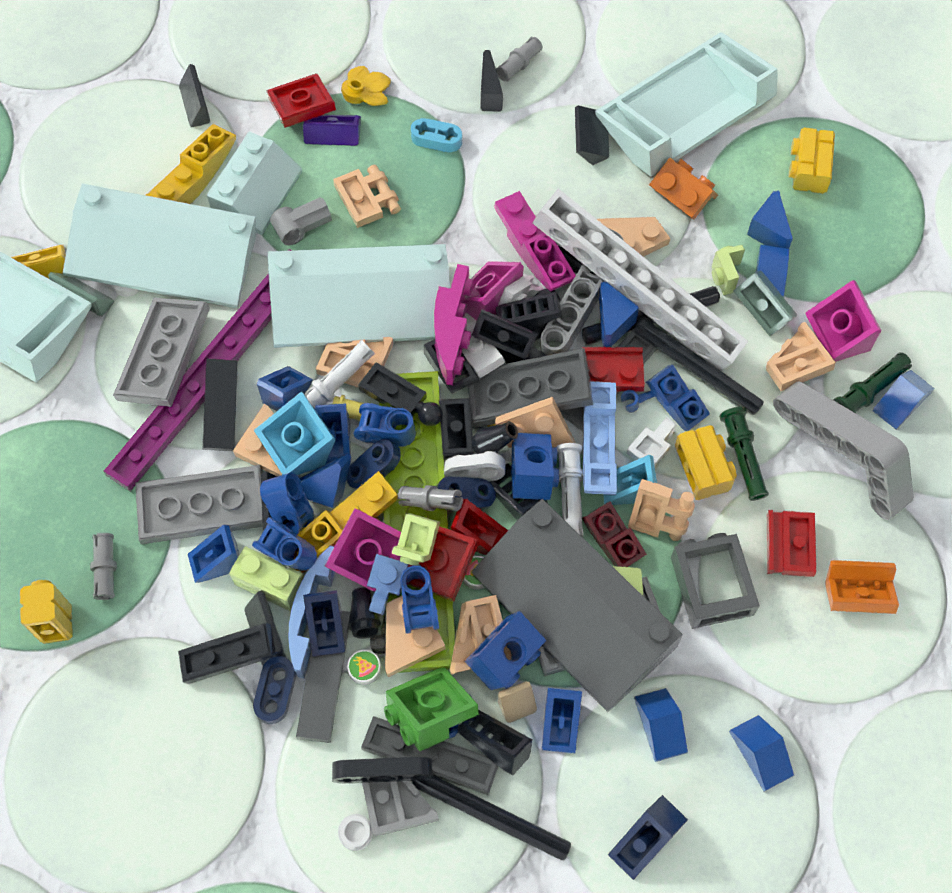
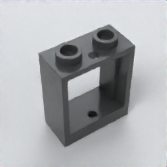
[671,533,760,629]

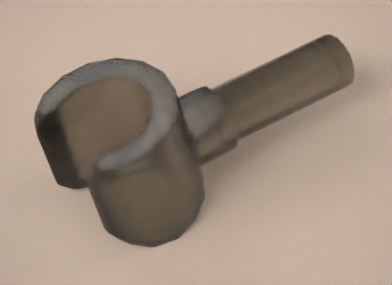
[370,610,386,654]

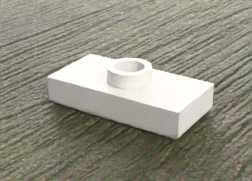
[462,321,505,379]

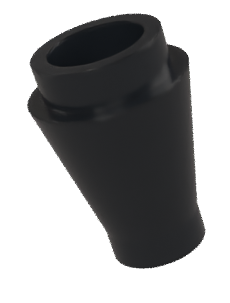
[472,421,518,454]
[348,588,381,639]

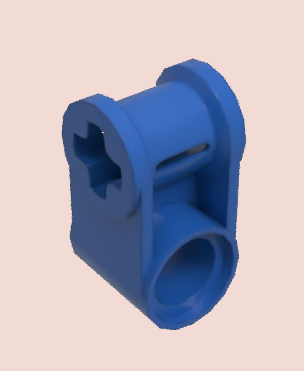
[354,403,416,447]
[260,472,314,535]
[252,517,317,571]
[400,566,439,634]

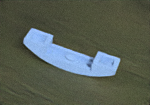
[583,382,617,495]
[288,546,335,679]

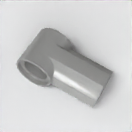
[270,197,332,245]

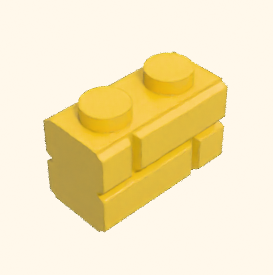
[789,127,835,194]
[675,425,737,500]
[20,580,73,644]

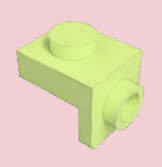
[711,245,745,295]
[392,513,440,566]

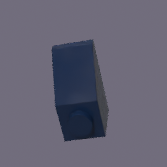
[608,795,688,880]

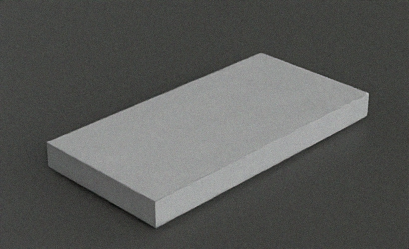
[113,297,210,407]
[135,465,263,544]

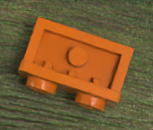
[649,158,718,219]
[825,560,899,614]

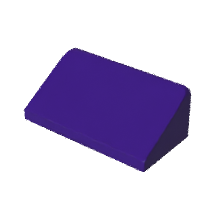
[303,114,361,146]

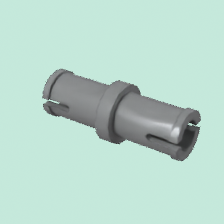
[496,36,543,82]
[398,485,463,511]
[90,533,117,600]

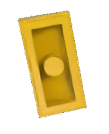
[11,245,66,279]

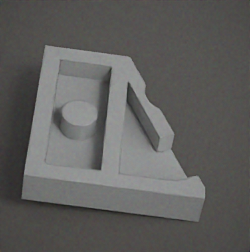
[362,781,439,837]

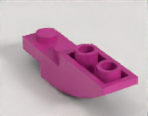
[494,191,576,292]
[434,264,474,386]

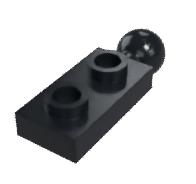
[358,362,443,427]

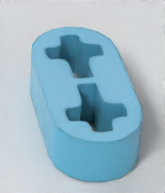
[411,118,462,152]

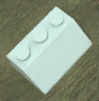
[207,132,303,235]

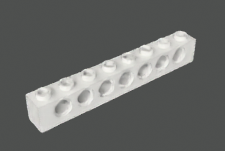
[533,189,748,371]

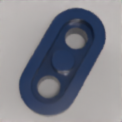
[347,439,401,490]
[436,476,496,511]
[253,656,296,724]

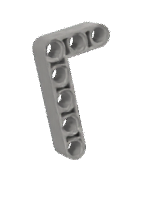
[541,228,623,355]
[773,381,914,520]

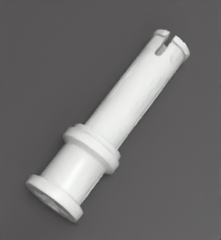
[305,340,375,409]
[556,443,583,537]

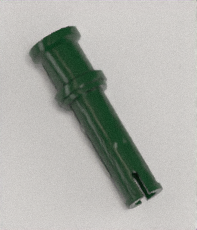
[833,352,912,413]
[719,406,769,501]

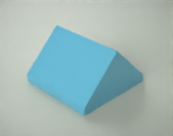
[254,392,336,475]

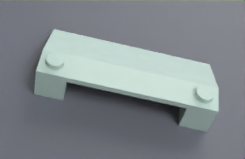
[595,32,778,177]
[63,183,256,308]
[268,244,450,348]
[0,252,92,383]

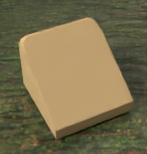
[498,681,537,723]

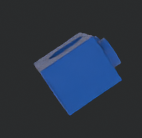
[511,433,559,500]
[465,611,546,691]

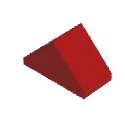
[451,499,508,555]

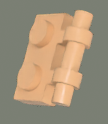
[333,165,401,228]
[628,479,695,541]

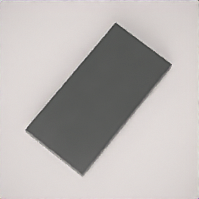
[468,348,593,428]

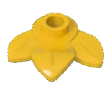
[341,66,391,106]

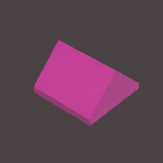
[463,261,524,321]
[805,280,882,362]
[324,508,401,592]

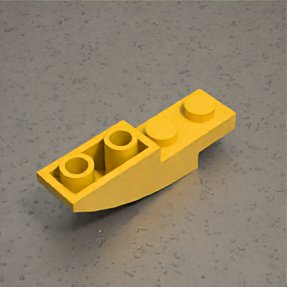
[145,124,236,204]
[293,471,398,573]

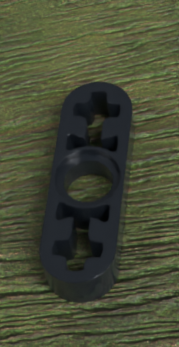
[332,757,433,784]

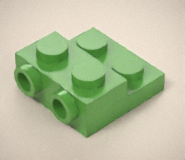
[384,668,478,751]

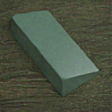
[733,270,797,336]
[48,272,114,316]

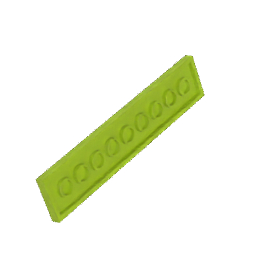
[379,371,455,673]

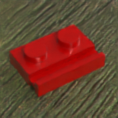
[582,347,645,392]
[767,510,816,577]

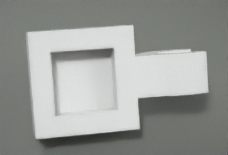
[498,275,545,306]
[627,417,677,466]

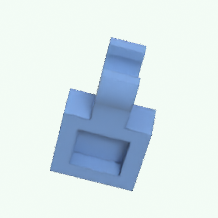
[367,554,409,615]

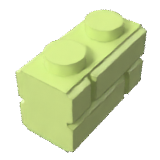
[229,546,304,612]

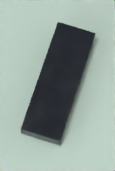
[202,358,237,451]
[178,623,276,684]

